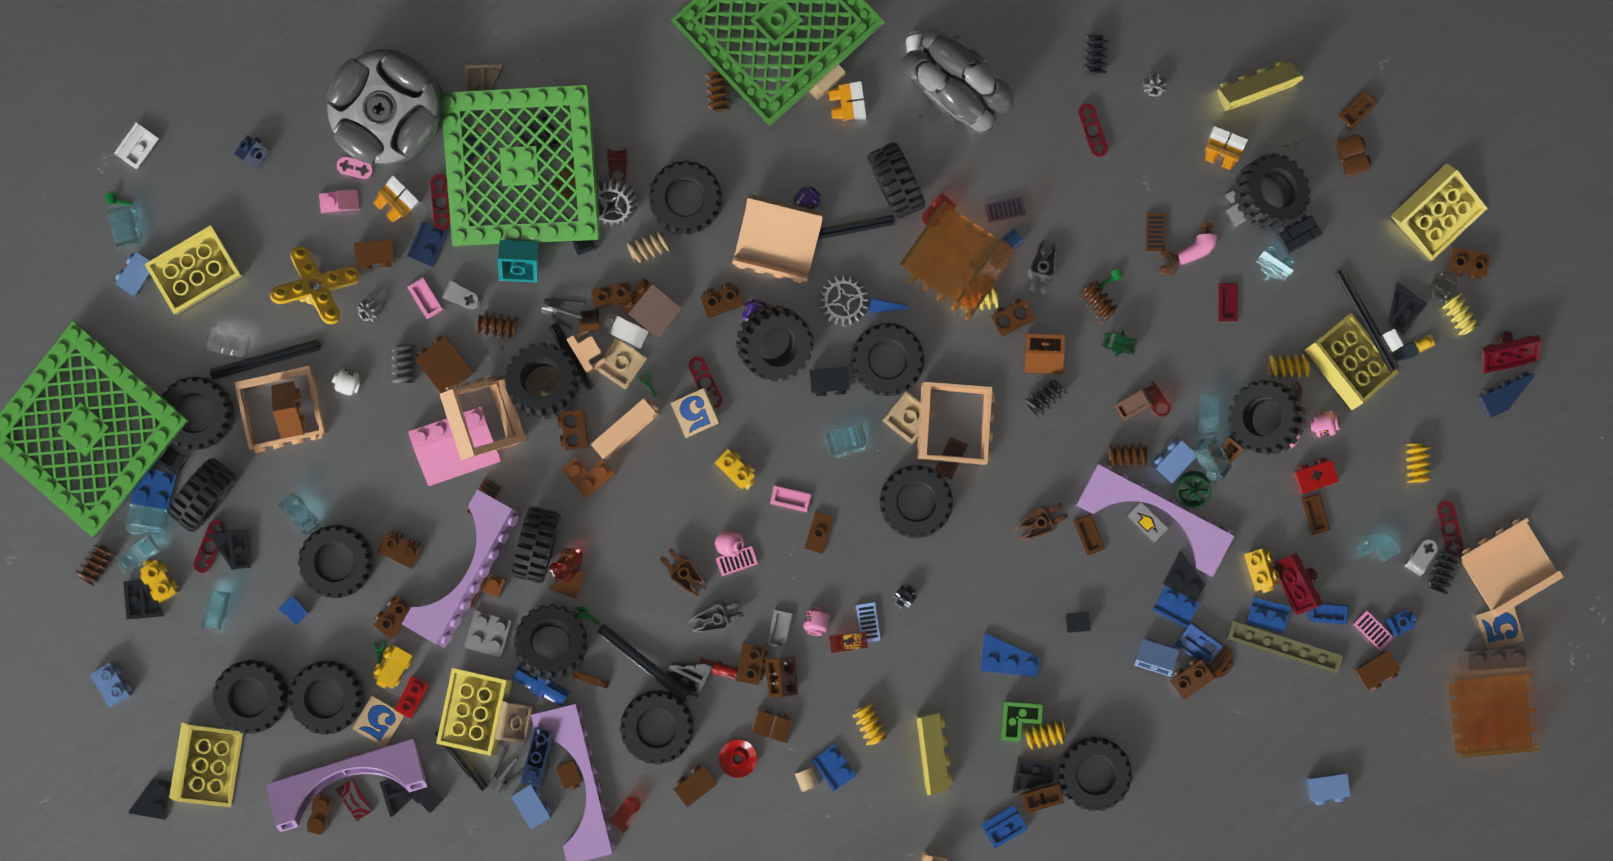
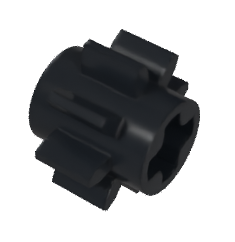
[894,585,917,608]

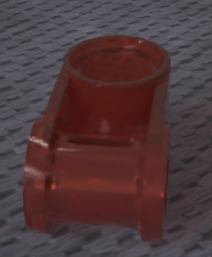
[607,148,627,183]
[1146,381,1171,418]

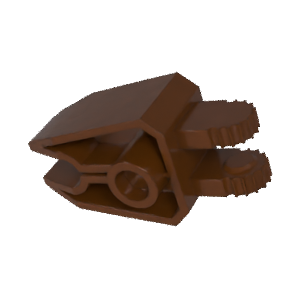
[1015,502,1068,540]
[660,548,706,596]

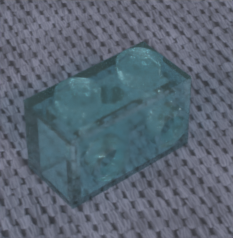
[125,504,168,538]

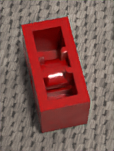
[1293,457,1339,494]
[394,675,431,719]

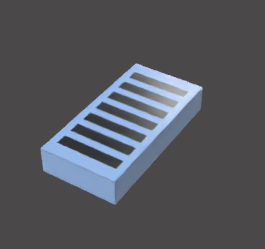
[856,602,881,643]

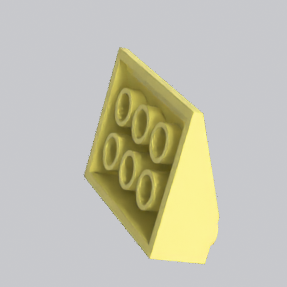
[1217,60,1303,112]
[1391,163,1488,261]
[144,225,243,315]
[1304,313,1399,410]
[436,668,513,756]
[916,712,952,795]
[169,722,243,807]

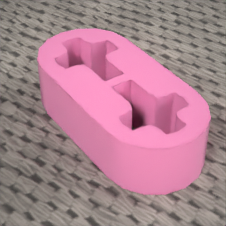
[337,157,373,179]

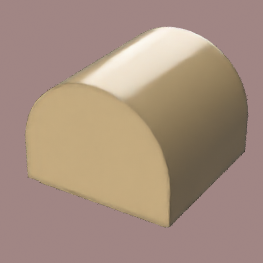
[795,766,819,792]

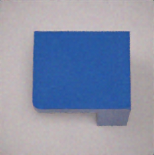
[278,595,310,624]

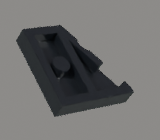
[1388,282,1427,335]
[209,529,251,570]
[1162,551,1206,602]
[123,580,164,620]
[666,663,713,698]
[1012,756,1056,793]
[129,778,172,820]
[379,779,421,817]

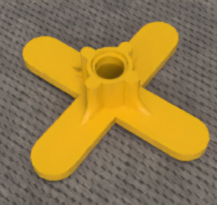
[270,246,360,324]

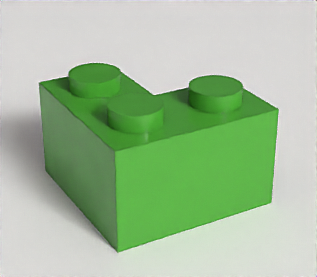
[1000,701,1043,742]

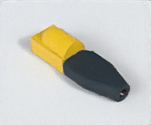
[1393,334,1436,361]

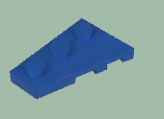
[980,633,1040,677]

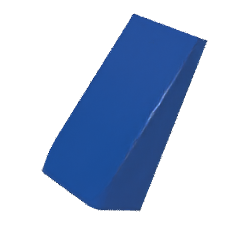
[869,298,909,313]

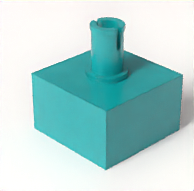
[498,240,540,283]

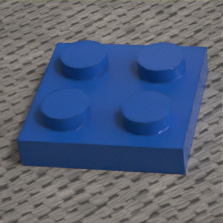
[130,468,177,512]

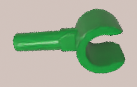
[105,193,132,206]
[1098,269,1122,287]
[638,372,658,398]
[576,606,600,625]
[373,641,386,664]

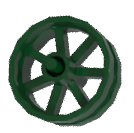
[1101,330,1138,357]
[1176,471,1211,508]

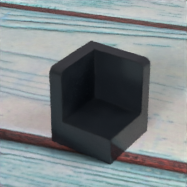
[572,240,596,257]
[157,447,188,474]
[1066,611,1091,633]
[412,784,443,813]

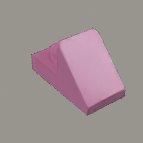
[319,190,360,213]

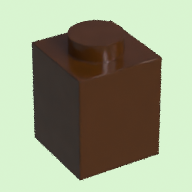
[555,760,583,791]

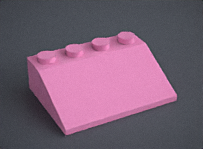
[408,407,501,486]

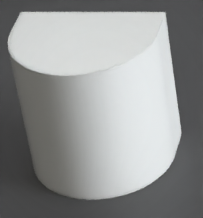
[1382,328,1404,352]

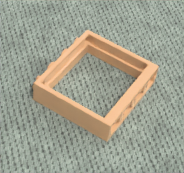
[234,366,326,453]
[440,374,527,460]
[916,382,995,465]
[590,398,659,460]

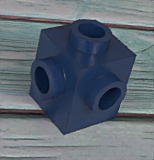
[234,135,269,169]

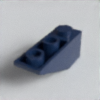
[1478,371,1535,418]
[521,727,554,788]

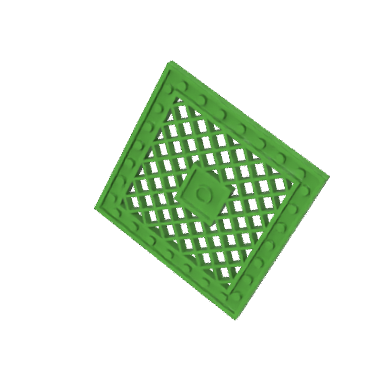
[671,0,885,126]
[440,84,601,246]
[0,321,189,538]

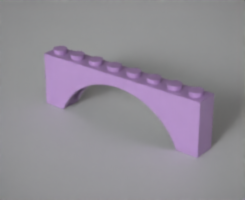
[1076,463,1234,577]
[402,489,521,648]
[531,703,616,861]
[266,739,428,832]

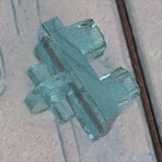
[1256,247,1293,281]

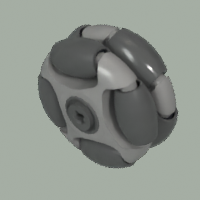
[902,30,1015,135]
[326,49,442,165]

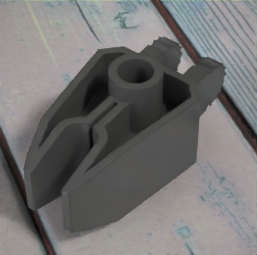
[1027,240,1056,294]
[689,600,744,633]

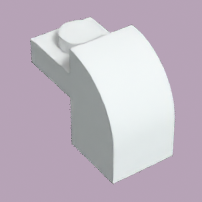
[601,313,649,349]

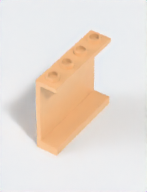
[732,194,824,283]
[1459,517,1563,617]

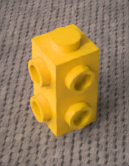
[715,449,755,490]
[1244,547,1279,593]
[140,558,179,603]
[372,644,412,689]

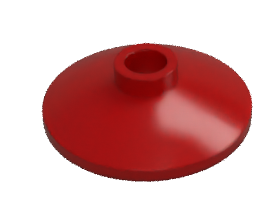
[719,739,757,778]

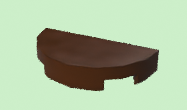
[1210,644,1233,678]
[572,671,610,688]

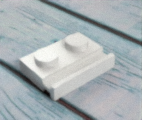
[114,122,160,170]

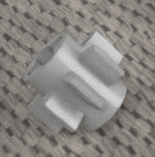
[1143,73,1166,97]
[357,298,382,322]

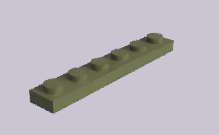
[1227,621,1343,674]

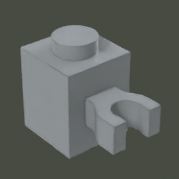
[1225,191,1246,227]

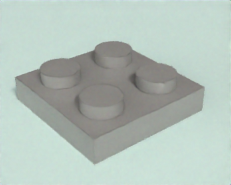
[464,610,512,658]

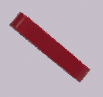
[1078,103,1108,158]
[430,174,451,230]
[688,357,723,408]
[1436,501,1464,556]
[193,520,226,573]

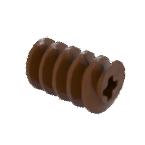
[705,72,732,112]
[1078,280,1118,324]
[477,311,518,340]
[1107,443,1147,468]
[75,544,116,586]

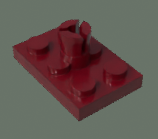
[1481,331,1541,374]
[1273,553,1323,615]

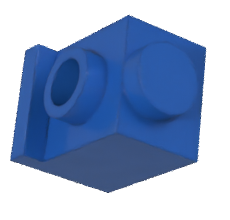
[1385,609,1417,637]

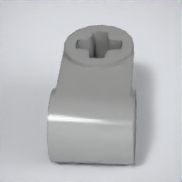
[442,280,481,309]
[1404,539,1437,576]

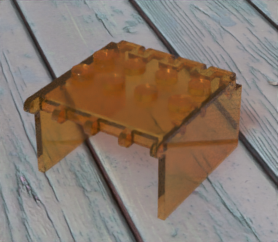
[900,201,1015,321]
[1448,671,1539,758]

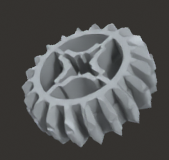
[596,176,638,226]
[818,274,870,326]

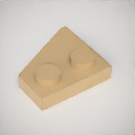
[465,64,502,91]

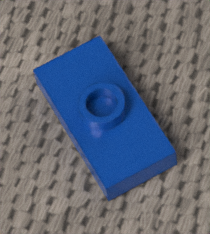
[1308,603,1349,625]

